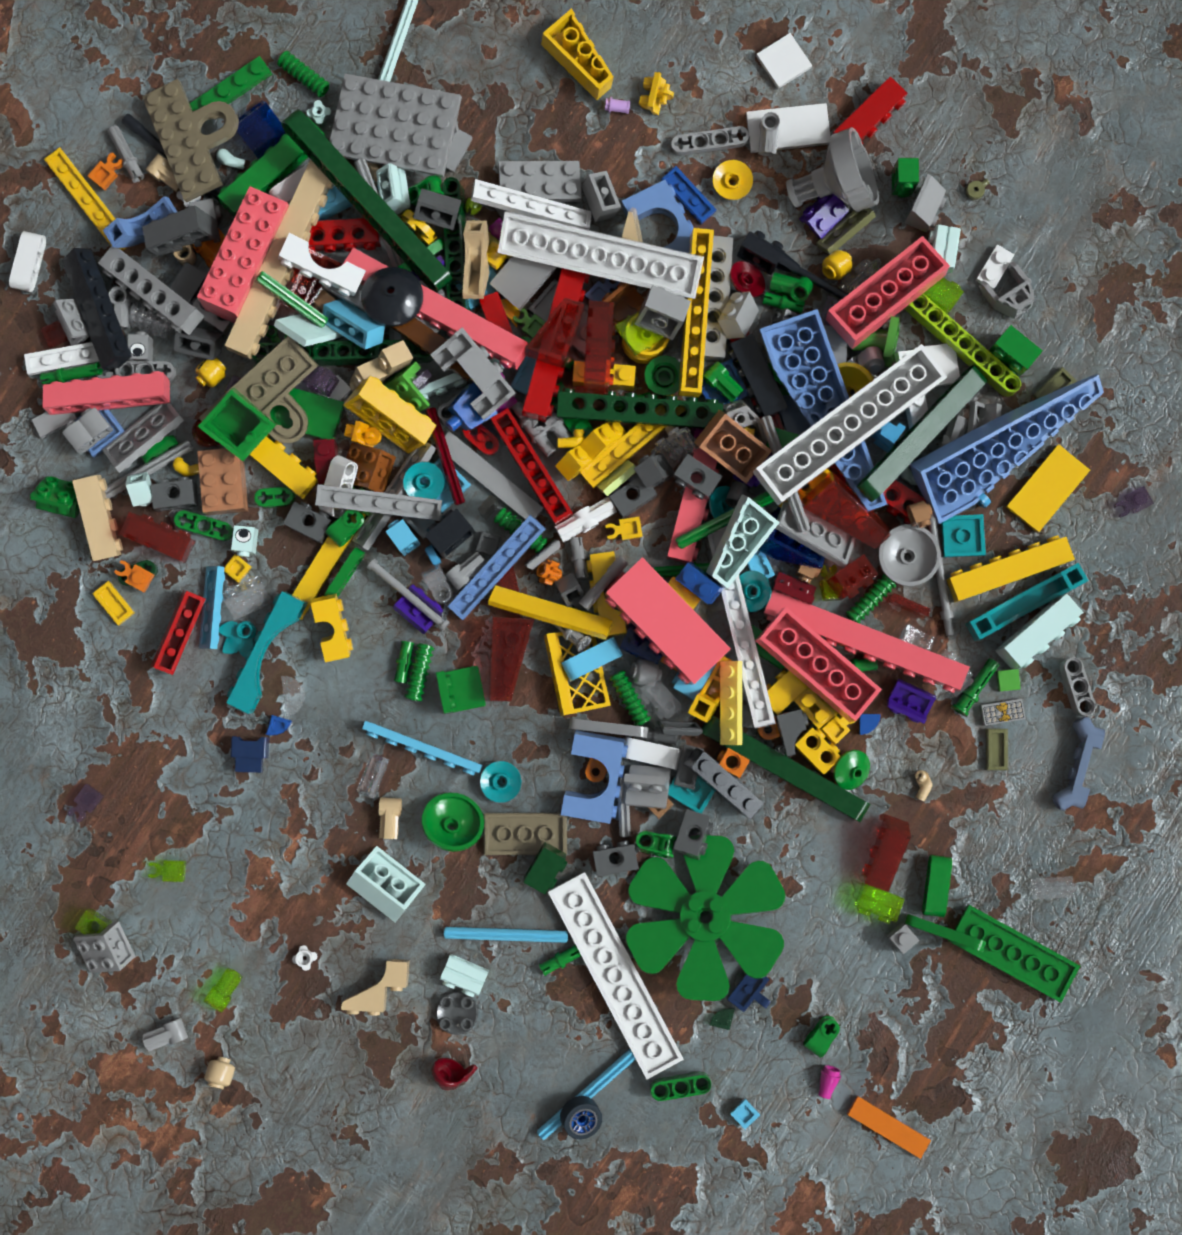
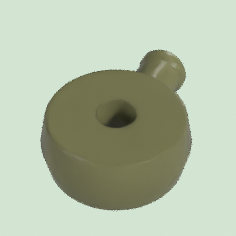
[966,179,990,200]

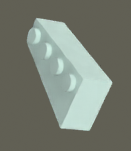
[706,494,780,588]

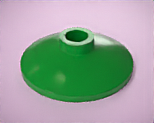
[834,750,870,790]

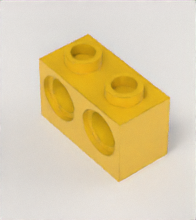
[795,727,841,775]

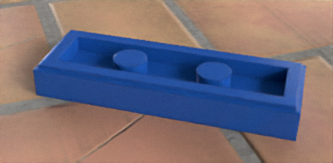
[661,166,716,225]

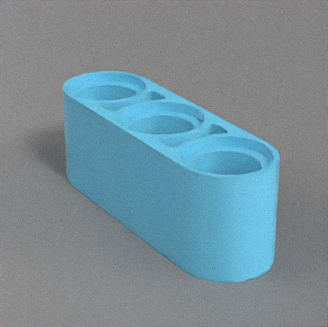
[561,637,623,682]

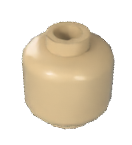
[204,1056,235,1090]

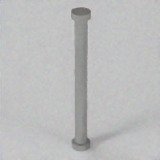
[367,559,450,631]

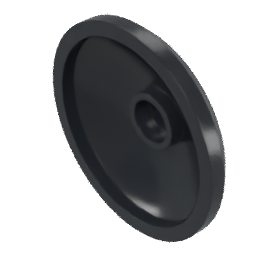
[361,267,423,327]

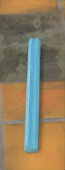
[444,927,568,943]
[537,1049,636,1140]

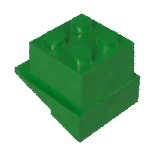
[198,387,276,461]

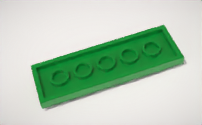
[948,904,1080,1003]

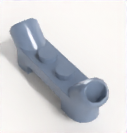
[1052,716,1105,811]

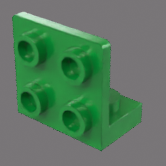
[436,666,486,714]

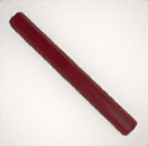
[425,407,465,505]

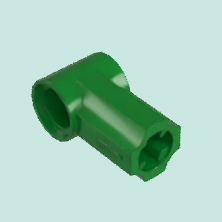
[770,272,813,302]
[703,361,744,403]

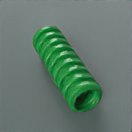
[277,51,330,97]
[494,507,548,554]
[845,574,896,624]
[404,643,435,702]
[609,670,651,726]

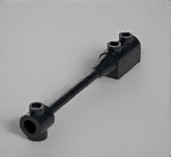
[737,231,883,329]

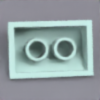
[346,846,426,923]

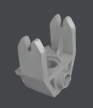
[979,261,1035,319]
[723,399,767,445]

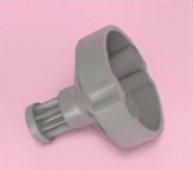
[786,127,879,212]

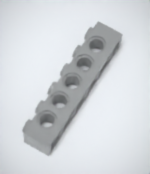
[704,236,733,362]
[98,246,205,335]

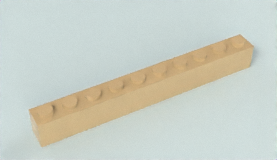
[225,160,334,360]

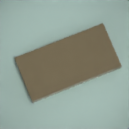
[484,813,567,855]

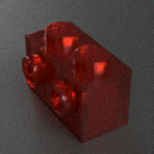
[826,554,878,601]

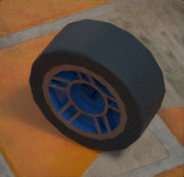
[560,1096,602,1140]

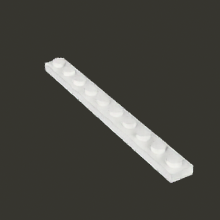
[708,526,776,729]

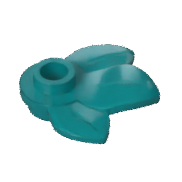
[219,621,257,658]

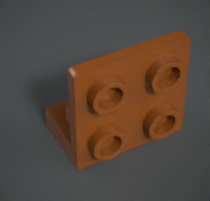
[601,282,644,332]
[346,443,396,493]

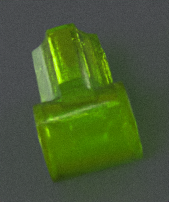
[203,967,243,1013]

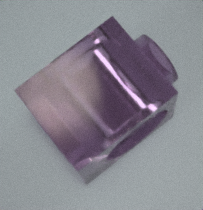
[302,365,339,397]

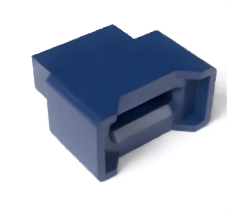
[231,736,269,773]

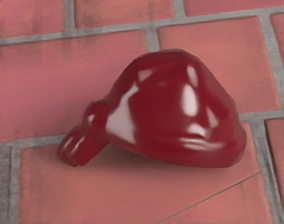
[431,1058,478,1090]

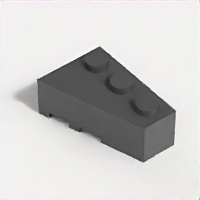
[142,205,221,256]

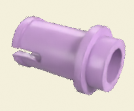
[605,97,630,114]

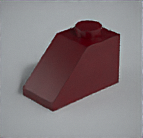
[313,439,338,485]

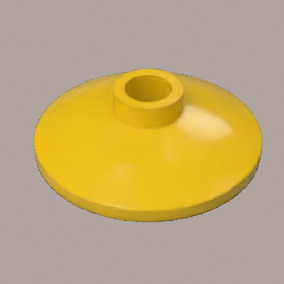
[713,160,753,200]

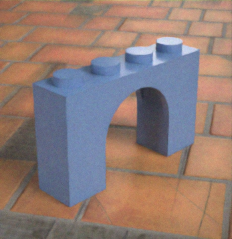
[621,180,694,253]
[561,730,628,824]

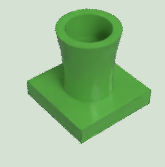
[852,316,900,367]

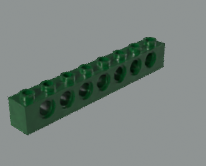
[556,388,723,429]

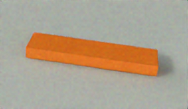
[847,1095,931,1159]

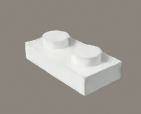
[975,245,1015,290]

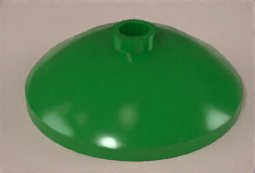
[421,793,484,852]

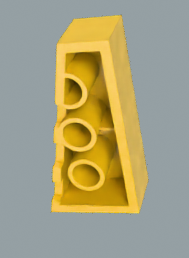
[541,8,613,100]

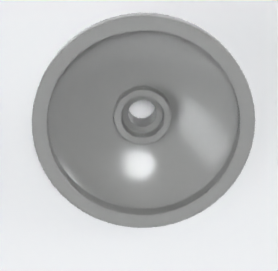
[878,524,941,586]

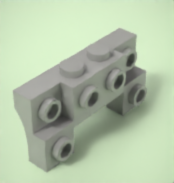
[430,327,516,420]

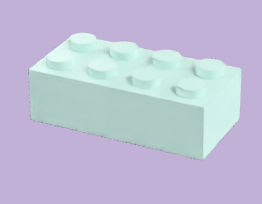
[995,594,1084,669]

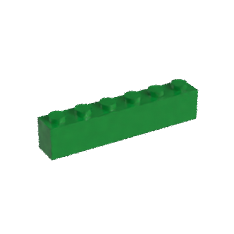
[218,119,325,218]

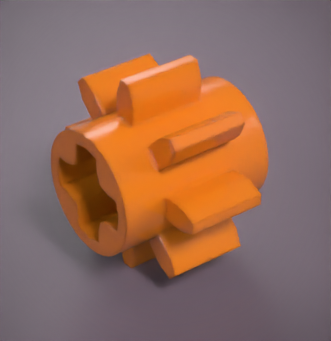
[536,559,562,586]

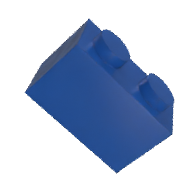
[676,562,725,604]

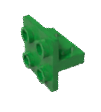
[30,476,79,518]

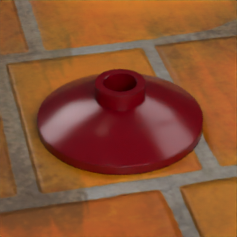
[730,261,765,298]

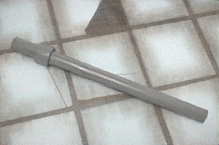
[929,514,954,636]

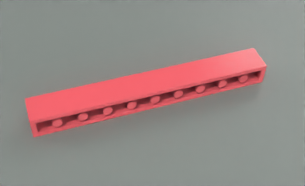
[342,248,530,370]
[764,590,970,693]

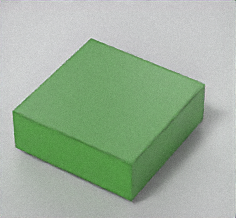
[996,669,1021,692]

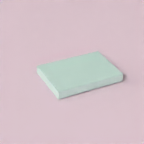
[274,314,343,347]

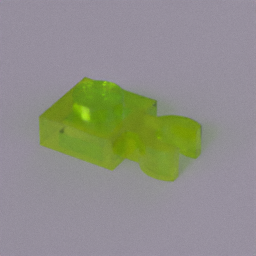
[819,565,845,601]
[148,860,186,882]

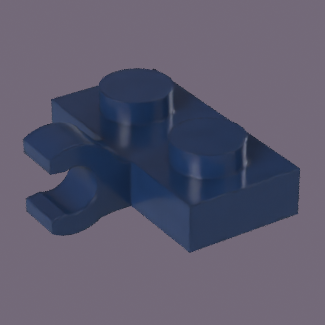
[727,974,771,1012]

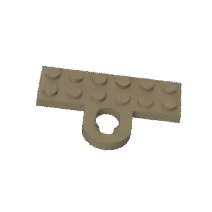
[142,79,239,202]
[199,336,318,443]

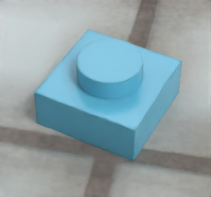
[730,1098,760,1129]

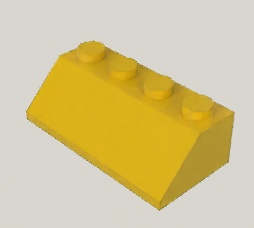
[343,375,436,454]

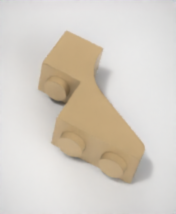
[463,220,490,299]
[350,340,413,392]
[341,959,410,1016]

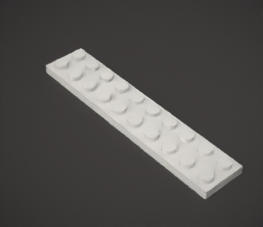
[498,211,704,299]
[548,872,684,1079]

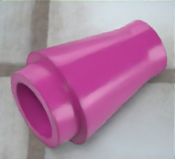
[818,1065,841,1099]

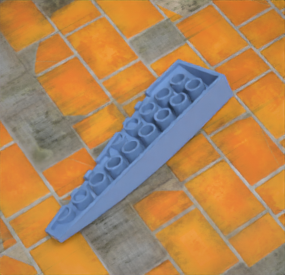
[759,309,887,512]
[909,374,1104,524]

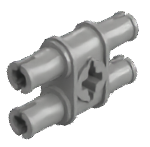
[511,401,572,458]

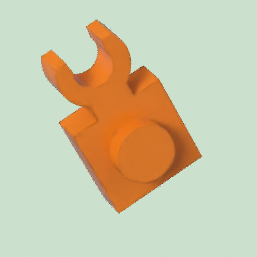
[88,152,123,191]
[114,560,155,593]

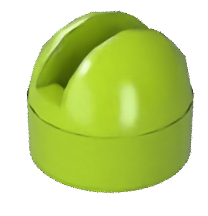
[464,198,482,215]

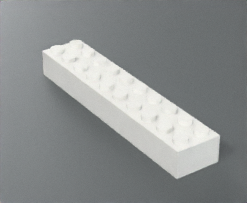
[753,344,947,505]

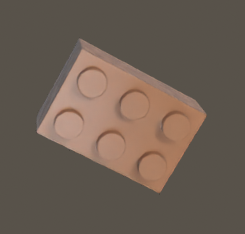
[694,410,772,484]
[197,448,248,516]

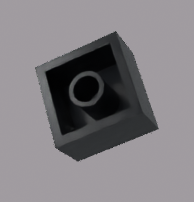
[425,508,475,558]

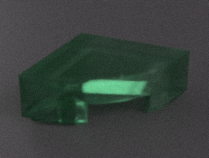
[709,1008,735,1030]

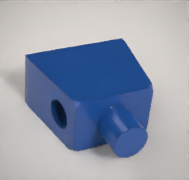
[445,382,498,432]

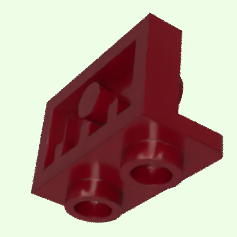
[772,572,817,605]

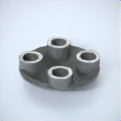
[436,992,478,1035]

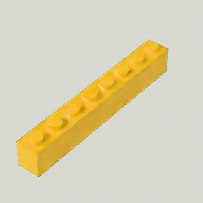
[678,228,714,398]

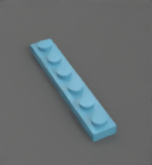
[362,721,483,775]

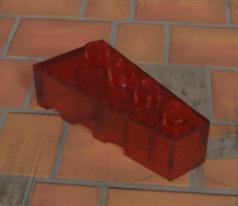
[583,300,616,394]
[802,472,891,549]
[488,617,534,702]

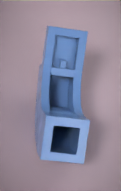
[103,197,177,248]

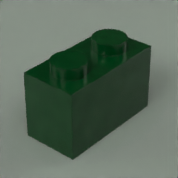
[523,841,567,894]

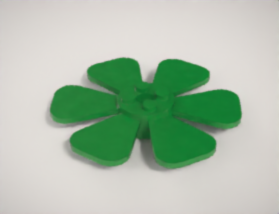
[626,835,786,1001]

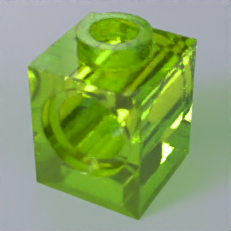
[75,909,112,935]

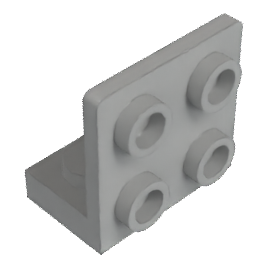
[73,921,135,973]

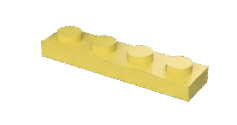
[720,661,742,745]

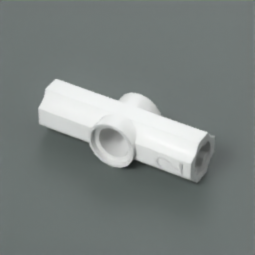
[555,497,617,543]

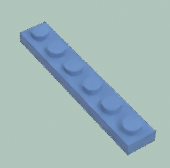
[448,515,546,620]

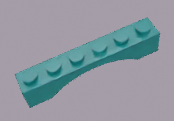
[965,563,1089,641]
[226,591,308,714]

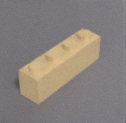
[72,475,123,561]

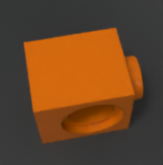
[716,748,750,778]

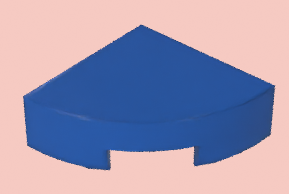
[859,714,881,735]
[266,715,292,736]

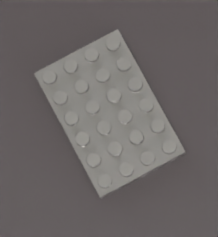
[330,74,462,177]

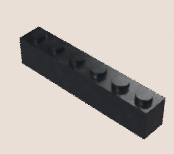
[62,248,132,368]

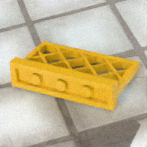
[544,632,611,716]

